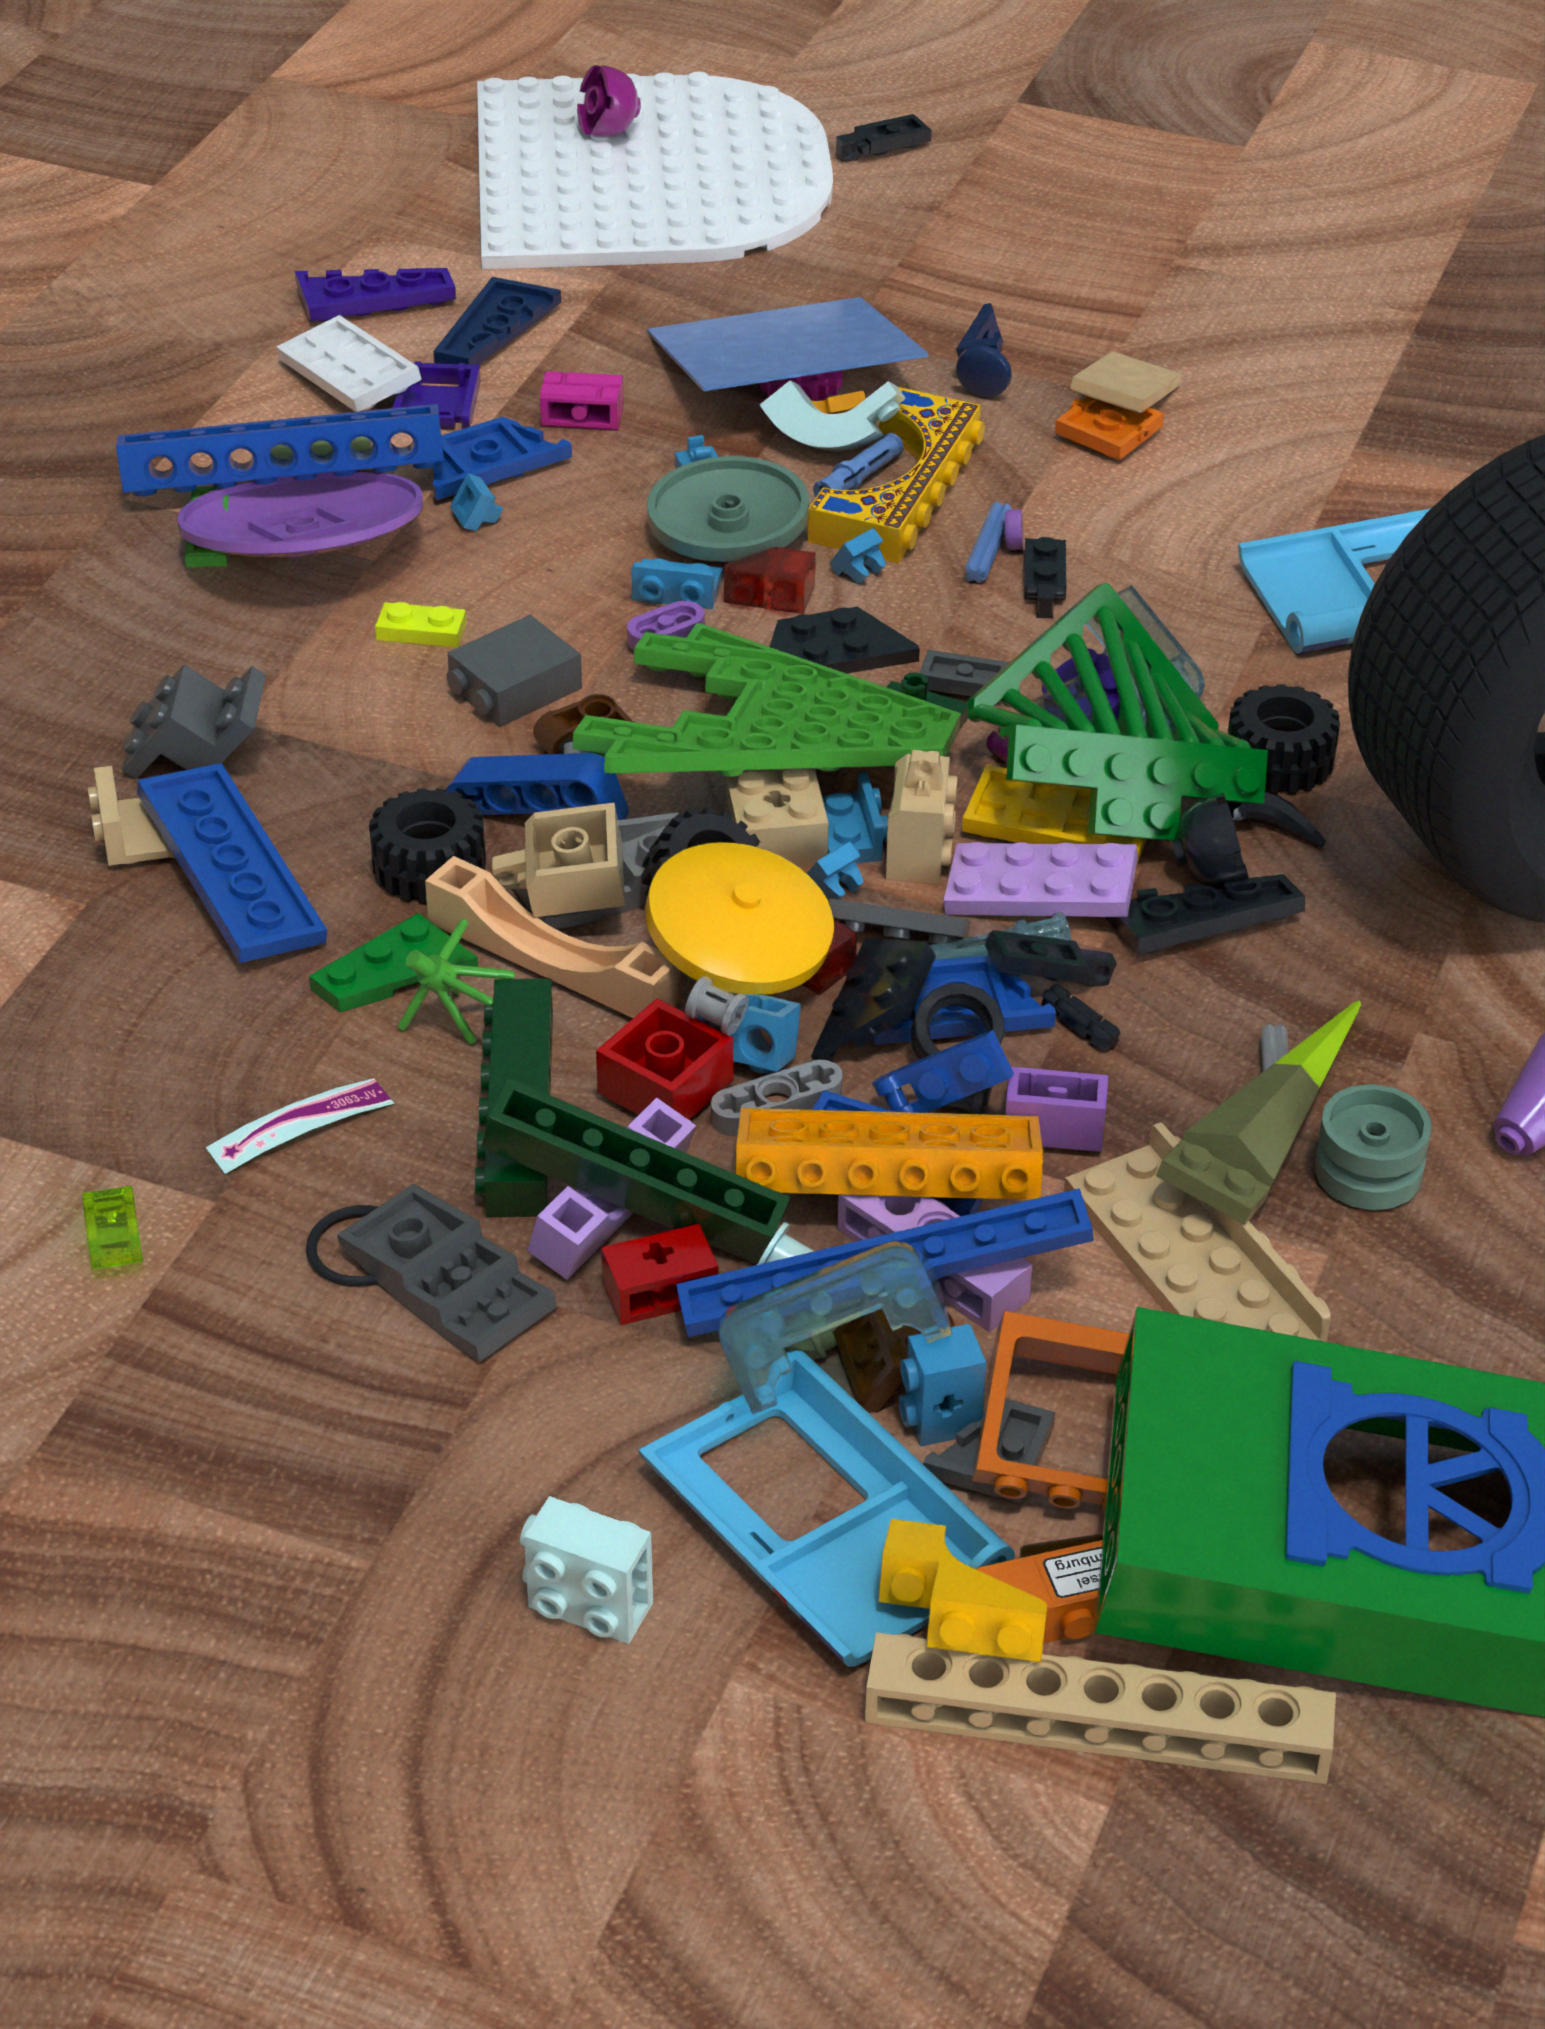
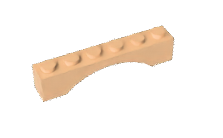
[425,856,681,1018]

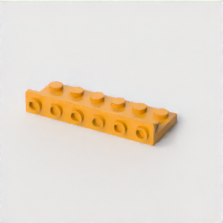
[736,1108,1043,1200]

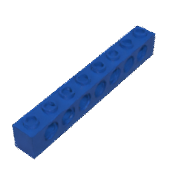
[116,404,444,496]

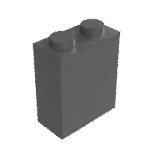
[446,615,582,727]

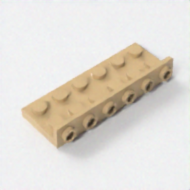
[1064,1122,1331,1342]

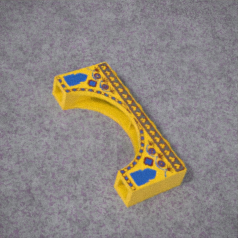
[808,387,985,564]

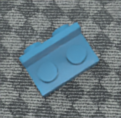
[631,558,723,609]
[822,772,888,864]

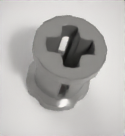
[685,976,749,1035]

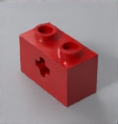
[601,1224,719,1325]

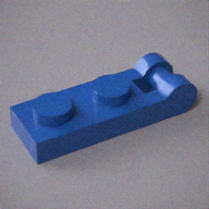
[872,1030,1014,1113]

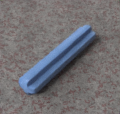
[964,502,1012,583]

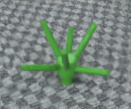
[398,919,515,1045]

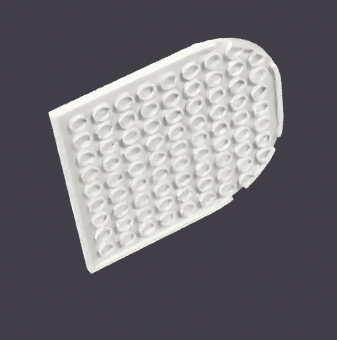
[477,72,833,270]

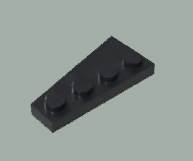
[1105,874,1305,955]

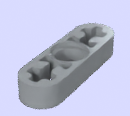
[711,1060,843,1136]

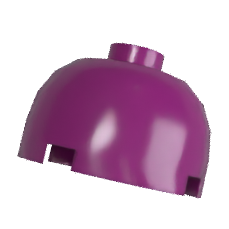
[577,65,641,138]

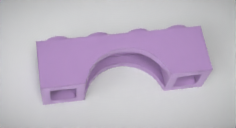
[527,1098,696,1280]

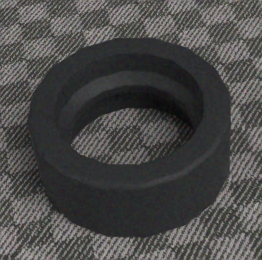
[910,983,1005,1060]

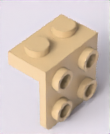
[88,766,175,866]

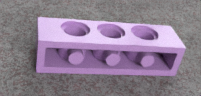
[838,1195,1033,1332]

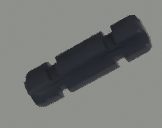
[1041,984,1120,1051]

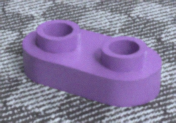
[627,601,705,649]

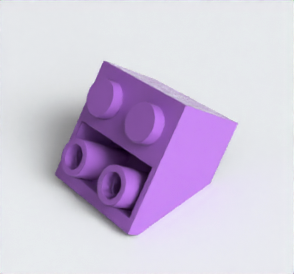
[1005,1067,1109,1152]

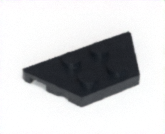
[769,606,920,674]
[811,938,936,1063]

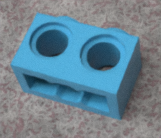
[696,992,801,1074]

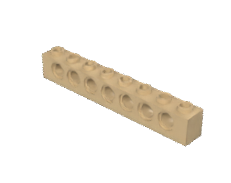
[865,1632,1336,1784]

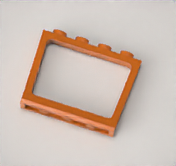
[972,1311,1129,1514]

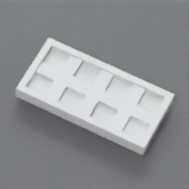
[276,315,422,412]

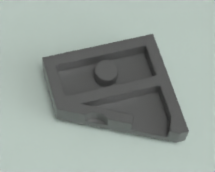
[923,1398,1055,1504]

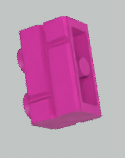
[540,371,624,430]

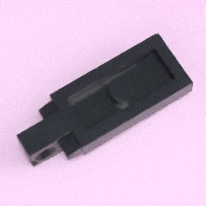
[835,114,932,161]
[1024,537,1066,618]
[985,930,1117,986]

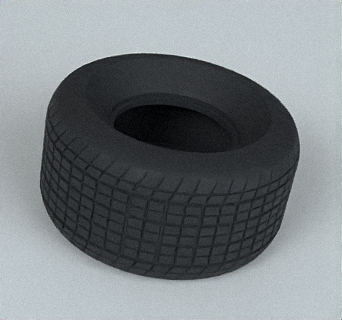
[1348,434,1545,923]

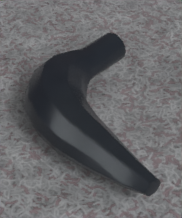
[1227,791,1326,848]

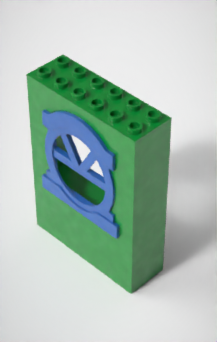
[1095,1307,1545,1717]

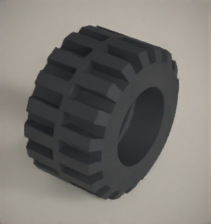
[1228,684,1340,793]
[369,788,486,902]
[641,808,760,898]

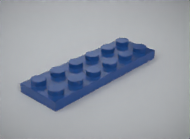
[137,763,327,963]

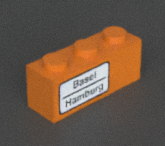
[976,1540,1102,1643]

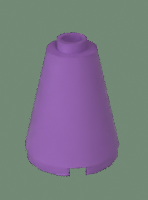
[1493,1033,1545,1156]

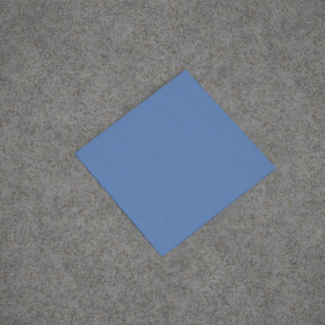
[647,297,929,391]

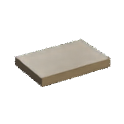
[1070,351,1182,413]

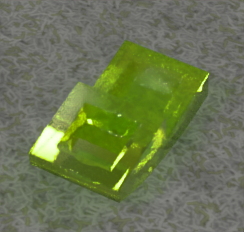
[82,1185,143,1270]

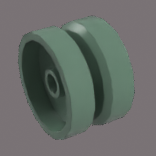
[1314,1084,1432,1210]

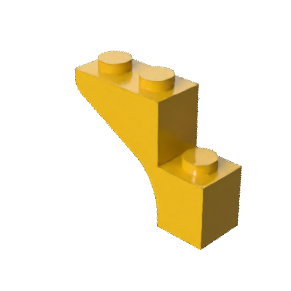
[879,1519,1047,1662]

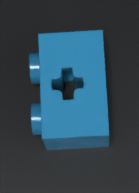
[899,1324,987,1446]

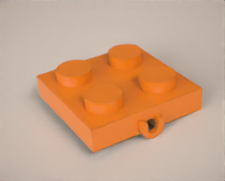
[1055,396,1164,460]

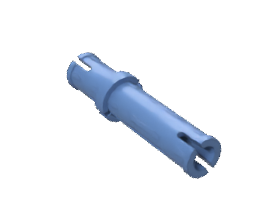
[813,433,904,497]

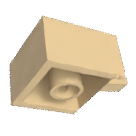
[886,750,958,884]
[726,768,829,867]
[492,803,625,918]

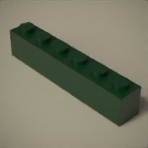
[475,979,553,1217]
[481,1078,790,1265]

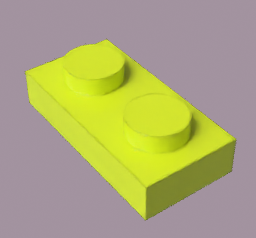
[375,602,467,648]

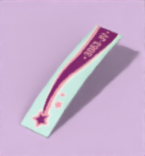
[206,1078,395,1174]

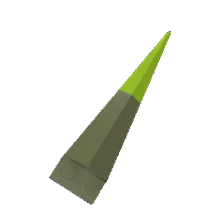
[1156,1000,1361,1225]

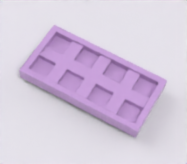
[943,842,1138,917]

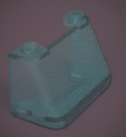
[718,1241,953,1415]

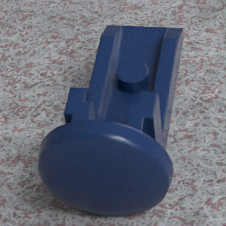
[956,303,1012,398]

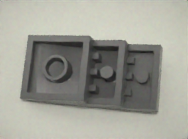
[337,1184,557,1362]

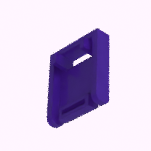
[393,361,481,428]

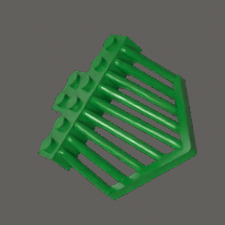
[968,583,1268,841]

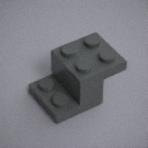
[122,665,266,779]

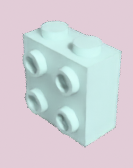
[520,1496,653,1644]

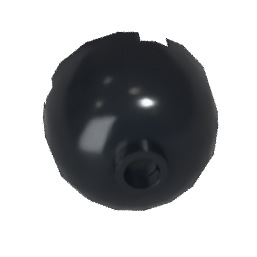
[1171,793,1249,886]

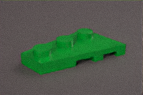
[309,913,478,1013]

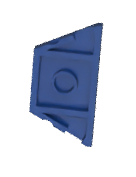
[433,417,572,500]
[873,955,1056,1045]

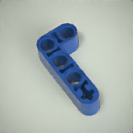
[446,753,629,820]

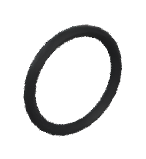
[306,1205,378,1286]

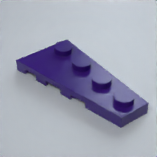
[295,268,456,321]

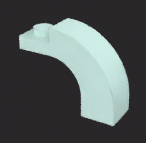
[760,381,906,452]

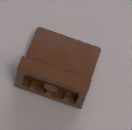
[833,1290,955,1413]

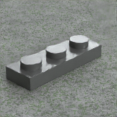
[828,898,971,947]

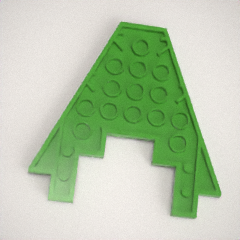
[573,623,961,777]

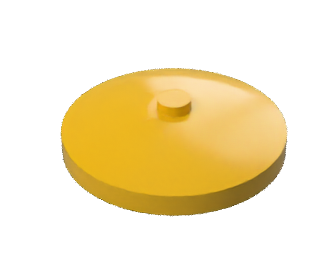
[645,842,834,995]

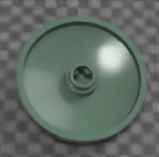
[647,456,809,562]

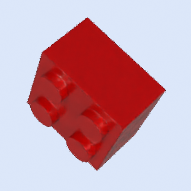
[596,998,733,1120]

